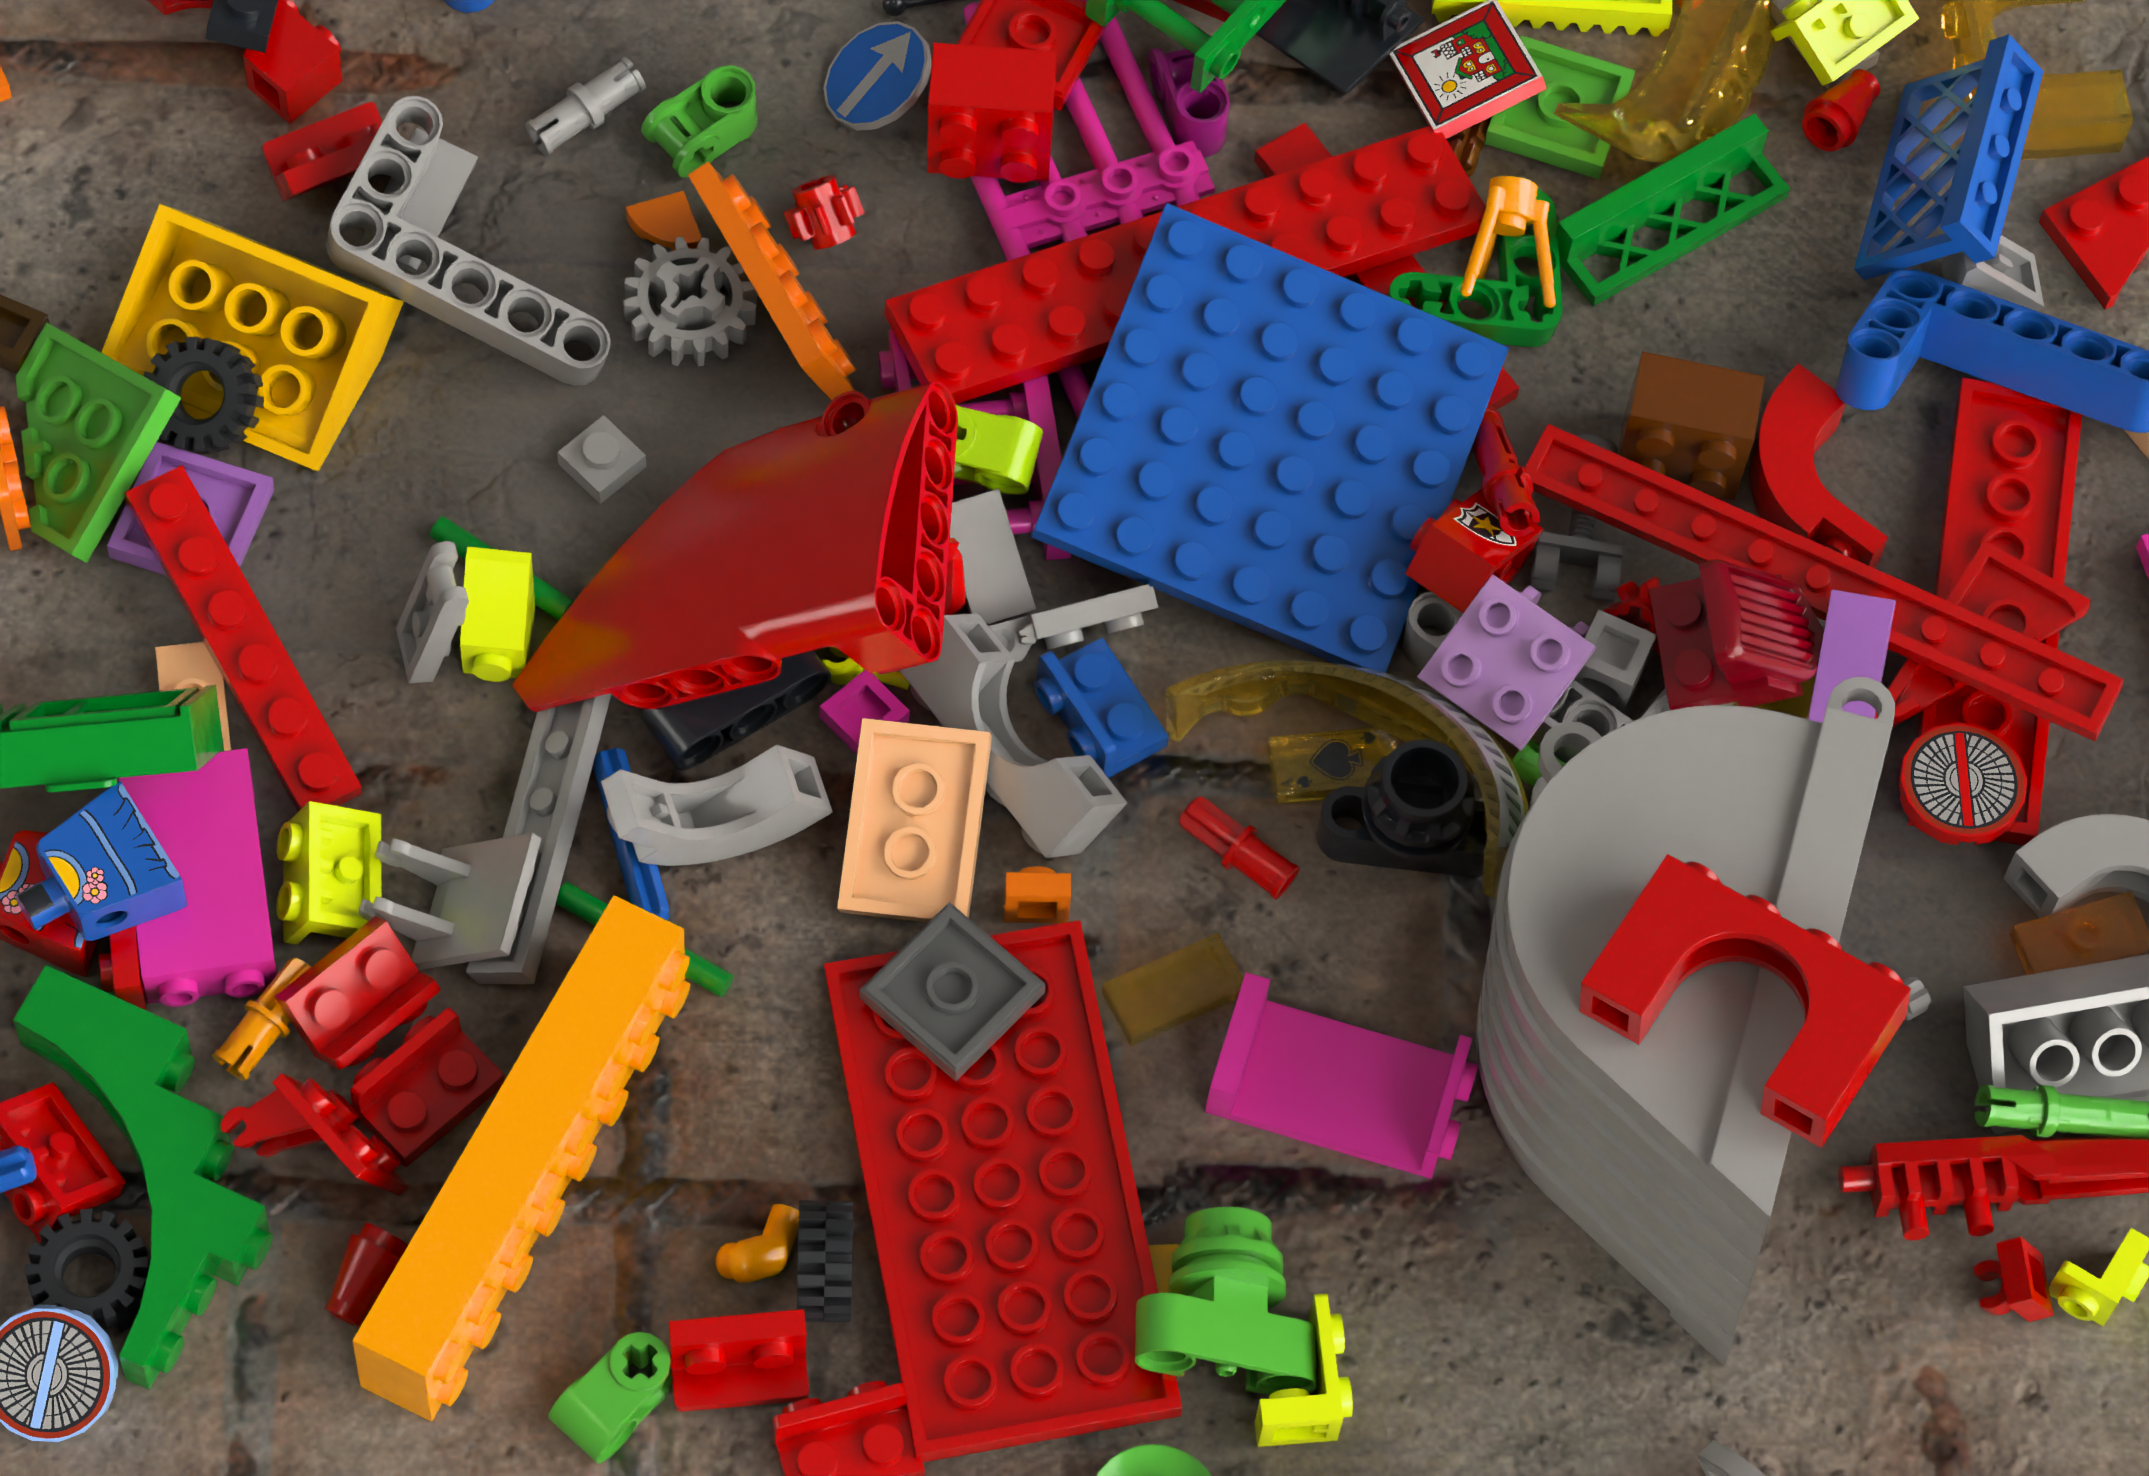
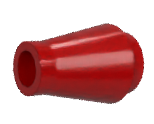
[1802,69,1881,152]
[324,1223,408,1328]

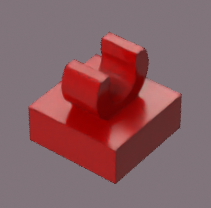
[1973,1236,2054,1322]

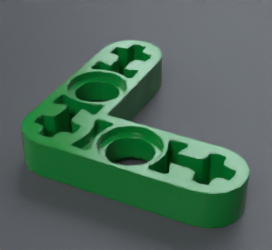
[1386,189,1563,347]

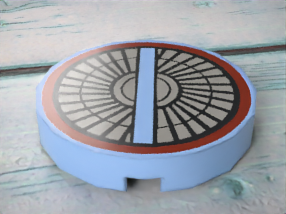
[0,1305,118,1442]

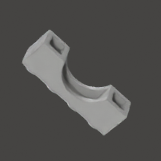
[900,613,1127,858]

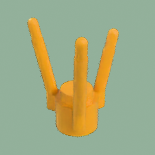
[1460,176,1556,308]

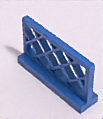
[1854,34,2044,280]

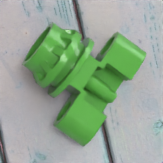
[1135,1207,1317,1395]

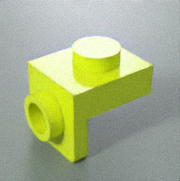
[2048,1228,2149,1327]

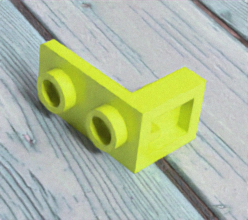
[1254,1293,1353,1447]

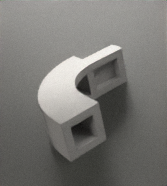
[601,745,833,866]
[2003,814,2149,924]

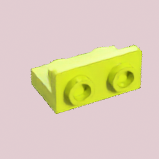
[1770,0,1919,86]
[276,801,382,945]

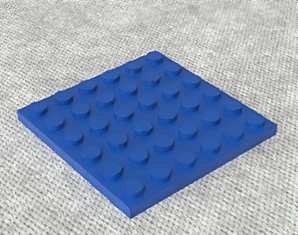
[1030,203,1509,683]

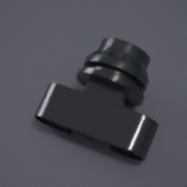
[1316,739,1503,878]

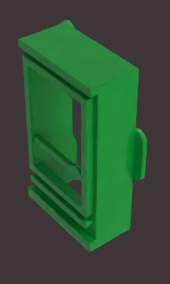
[0,685,224,792]

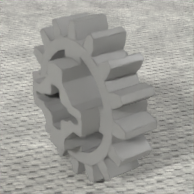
[623,237,757,367]

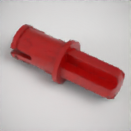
[1179,796,1300,900]

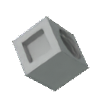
[1574,610,1657,715]

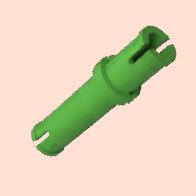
[1974,1085,2149,1138]

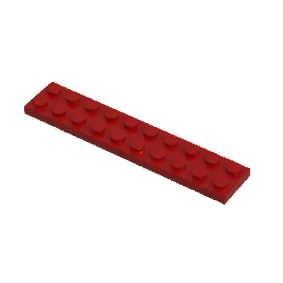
[884,125,1486,404]

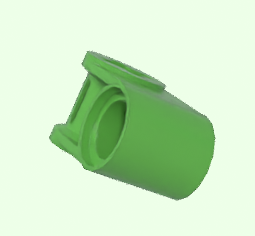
[641,65,758,178]
[548,1332,672,1464]

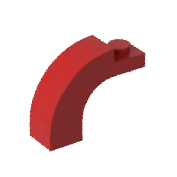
[1749,363,1888,568]

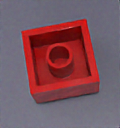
[927,43,1057,183]

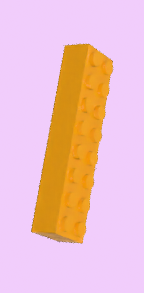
[352,895,690,1422]

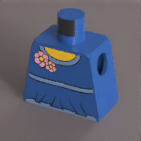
[16,781,188,941]

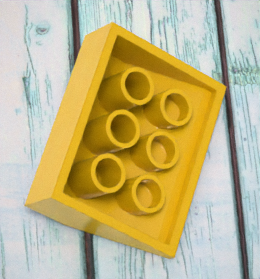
[101,204,404,471]

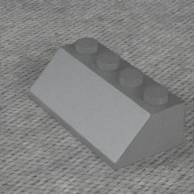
[1963,954,2149,1134]

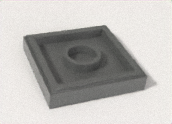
[860,902,1045,1082]

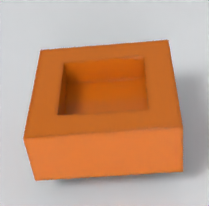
[1003,866,1071,923]

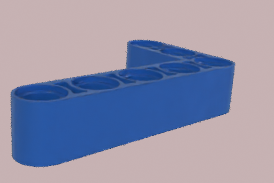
[1835,269,2149,433]

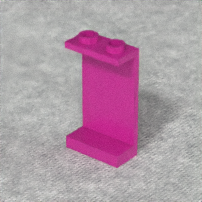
[119,748,277,1007]
[1205,972,1478,1179]

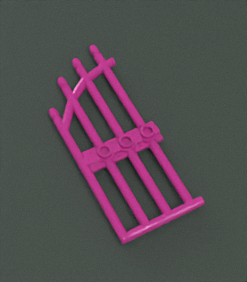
[963,0,1215,420]

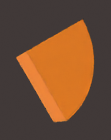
[625,190,702,251]

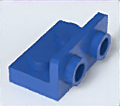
[1034,637,1169,778]

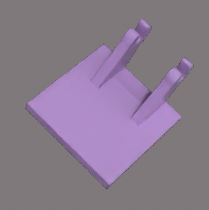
[1417,574,1596,751]

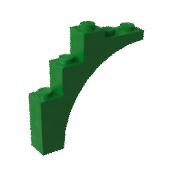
[13,965,273,1390]

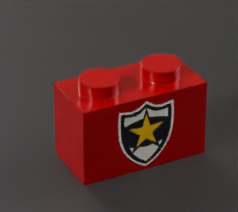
[1405,488,1543,614]

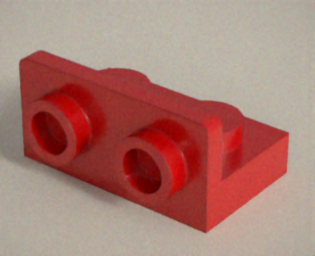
[261,102,399,202]
[274,916,441,1070]
[350,1007,505,1167]
[0,1082,126,1243]
[669,1309,809,1412]
[772,1381,925,1476]

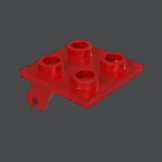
[221,1073,409,1196]

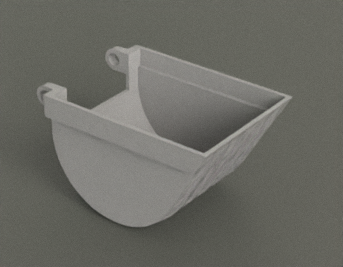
[1476,677,1895,1367]

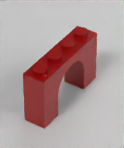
[1579,854,1911,1148]

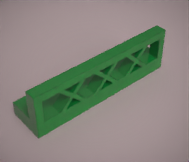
[1555,113,1790,307]

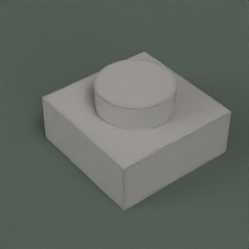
[557,415,646,504]

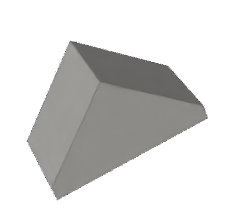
[1941,235,2044,311]

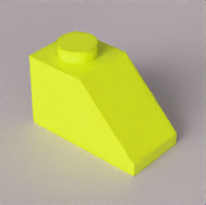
[460,547,536,682]

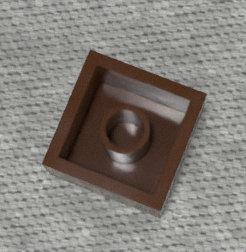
[1617,351,1765,500]

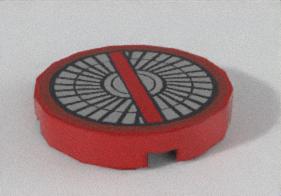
[1898,722,2027,845]

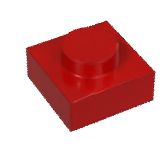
[99,926,147,1011]

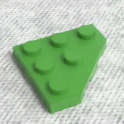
[15,322,181,563]

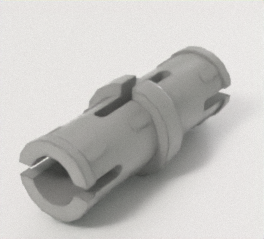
[525,56,646,156]

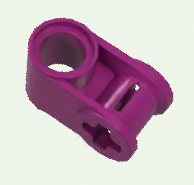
[1148,48,1230,157]

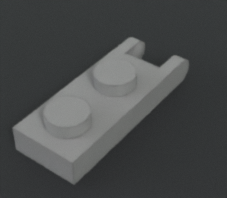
[396,541,469,684]

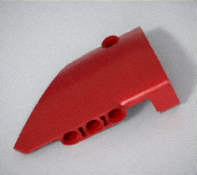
[512,381,958,712]

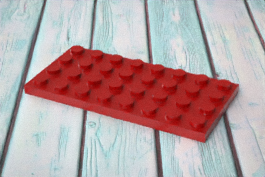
[824,920,1182,1462]

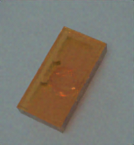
[2009,891,2149,975]

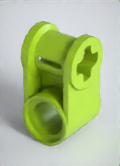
[954,404,1043,495]

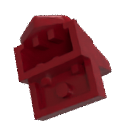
[1649,559,1824,710]

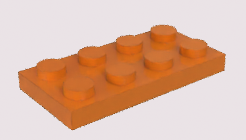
[688,161,857,401]

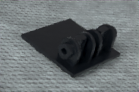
[1256,0,1424,96]

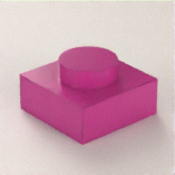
[819,670,910,755]

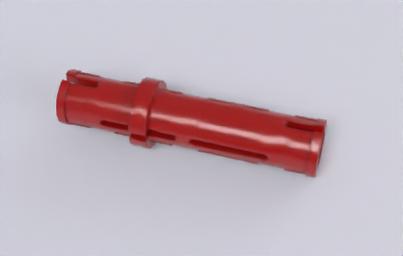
[1472,407,1540,537]

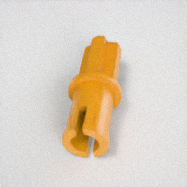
[212,957,311,1081]

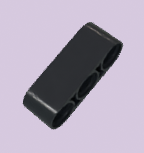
[641,650,831,771]

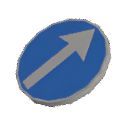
[823,21,932,131]

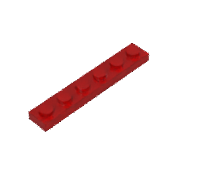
[125,465,362,812]

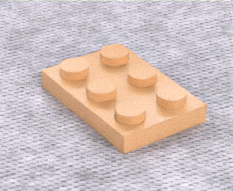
[837,718,992,922]

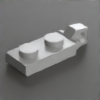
[989,584,1159,662]

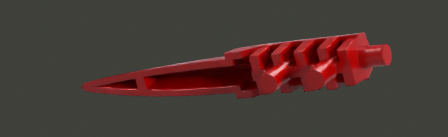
[1838,1135,2149,1240]

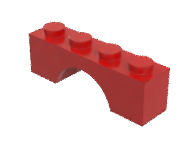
[148,0,343,124]

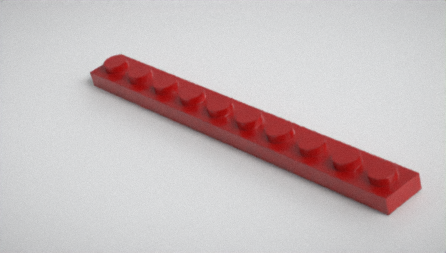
[1525,424,2124,742]

